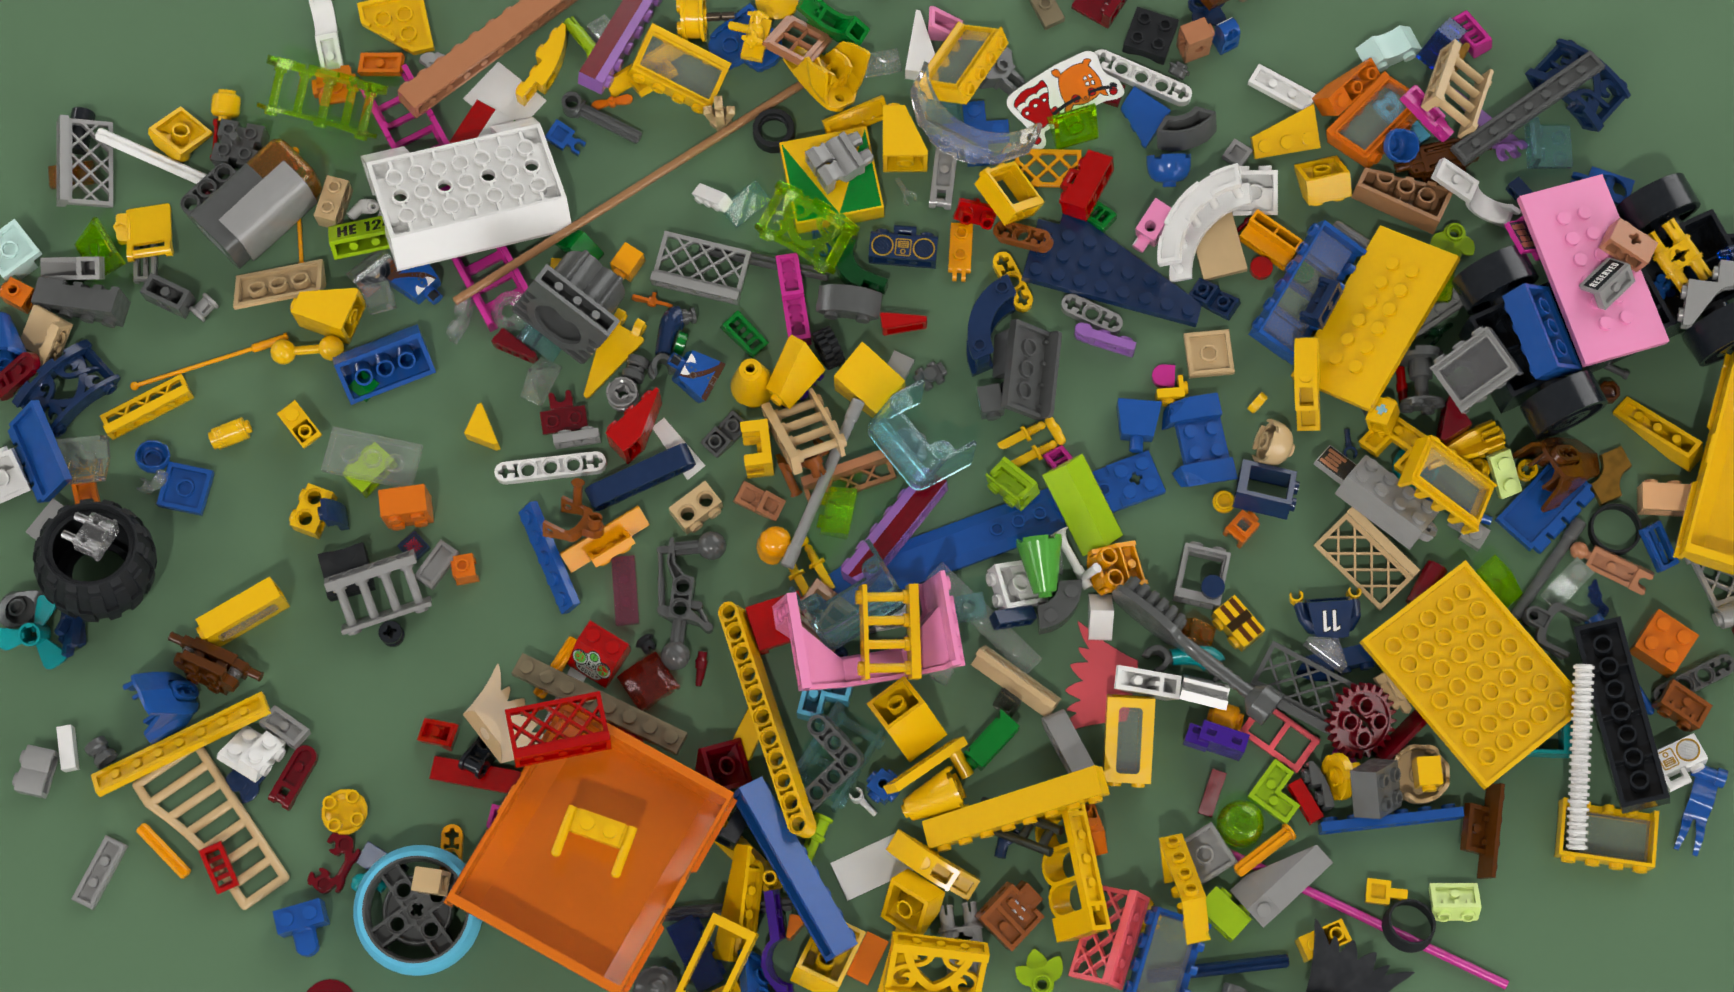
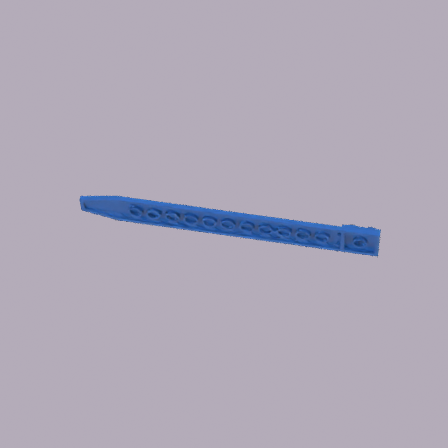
[809,450,1166,610]

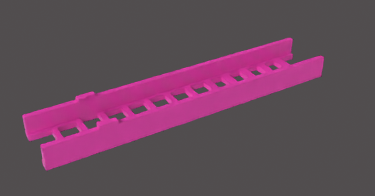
[359,64,528,332]

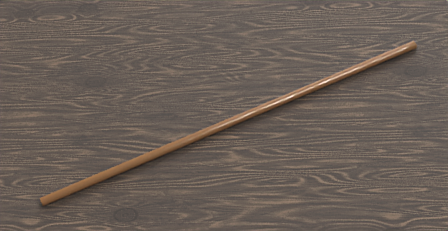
[452,81,804,305]

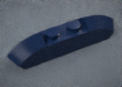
[1296,644,1382,682]

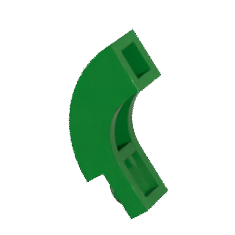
[796,0,870,46]

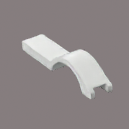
[308,0,344,70]
[1431,158,1521,229]

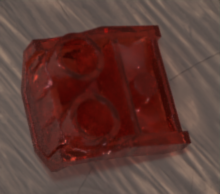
[617,651,681,712]

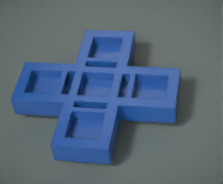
[942,101,1010,167]

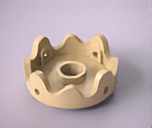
[1393,744,1450,805]

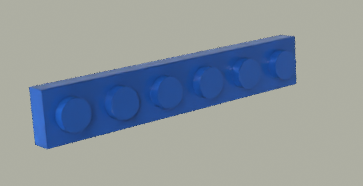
[1318,804,1464,835]

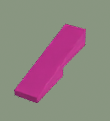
[775,252,812,345]

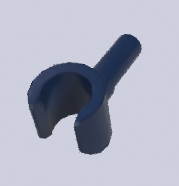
[1342,429,1358,459]

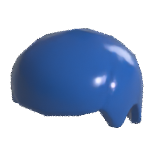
[1383,128,1420,163]
[135,440,170,474]

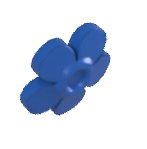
[1654,274,1676,299]

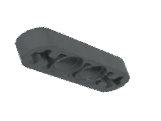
[1651,654,1734,702]

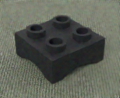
[1122,6,1179,65]
[318,542,376,602]

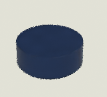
[1201,575,1225,600]

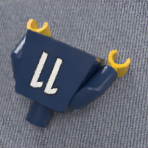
[1289,587,1362,651]

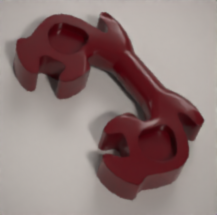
[307,833,361,894]

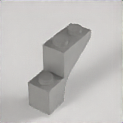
[40,257,105,280]
[1677,260,1734,329]

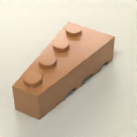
[1351,167,1453,234]

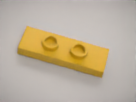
[821,95,887,134]

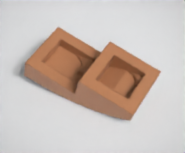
[732,481,786,521]

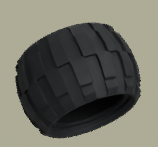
[33,498,157,622]

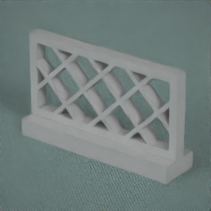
[56,115,113,208]
[650,231,752,306]

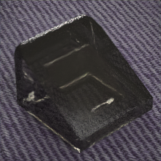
[993,688,1021,718]

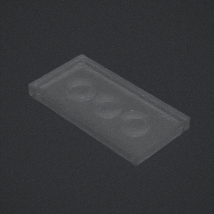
[321,426,423,487]

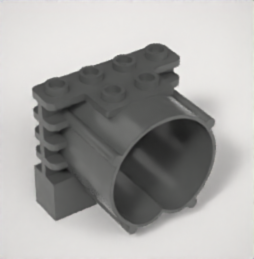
[512,250,625,364]

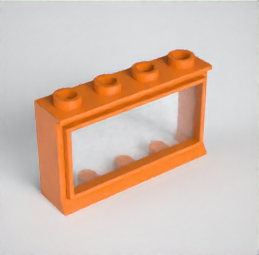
[1326,71,1418,168]

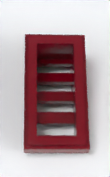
[491,328,539,365]

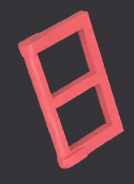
[1240,709,1321,774]

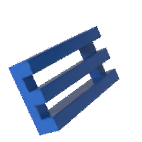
[1638,520,1680,573]

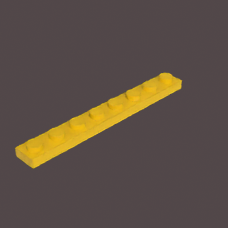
[91,691,271,797]

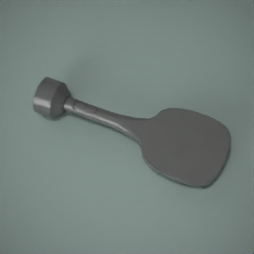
[1112,576,1284,726]

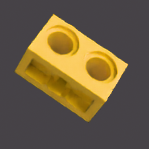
[289,483,338,539]

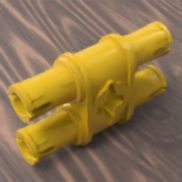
[1648,218,1713,293]

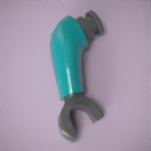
[1142,645,1225,683]

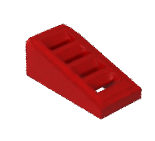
[880,312,927,336]
[198,840,240,895]

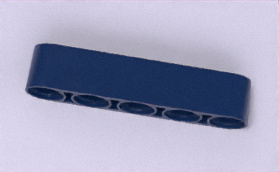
[585,443,696,511]

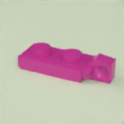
[1400,85,1454,142]

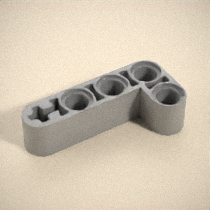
[1041,709,1094,803]

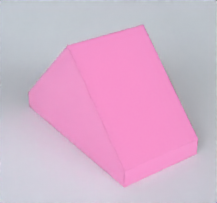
[928,6,963,42]

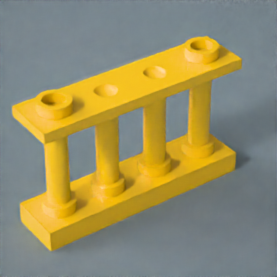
[855,584,922,681]

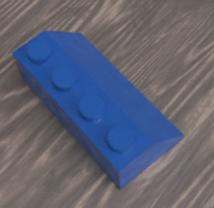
[1502,283,1582,381]
[333,324,436,405]

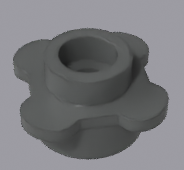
[1168,61,1190,80]

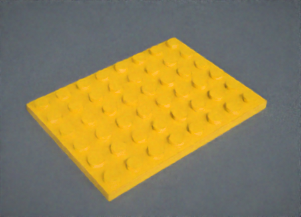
[1360,560,1574,790]

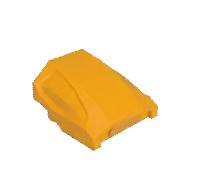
[1087,540,1149,596]

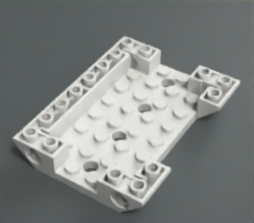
[360,117,571,271]

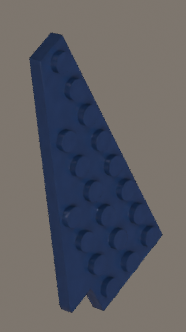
[1021,214,1202,328]

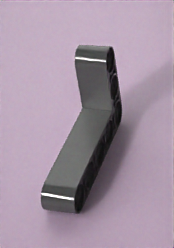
[792,714,865,825]

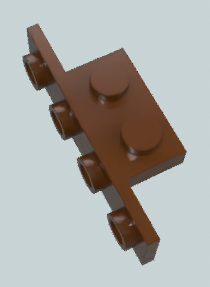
[1460,783,1505,879]

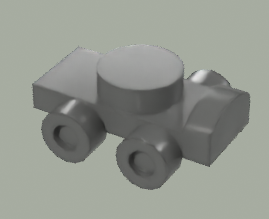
[913,361,947,391]

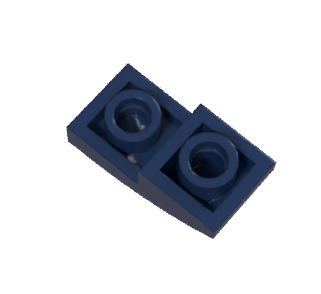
[1189,278,1241,321]
[318,498,350,531]

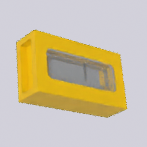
[195,576,290,647]
[1103,694,1156,788]

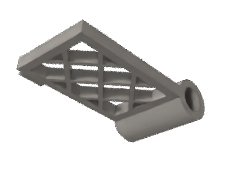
[1684,557,1734,629]

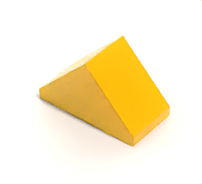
[464,403,501,451]

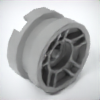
[606,377,639,412]

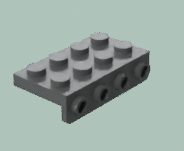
[1001,319,1062,421]

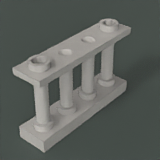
[324,549,432,636]

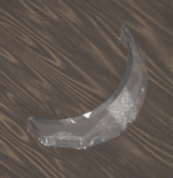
[911,61,1043,165]

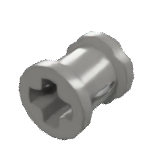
[189,292,219,322]

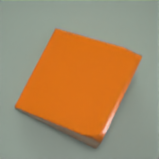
[786,914,805,941]

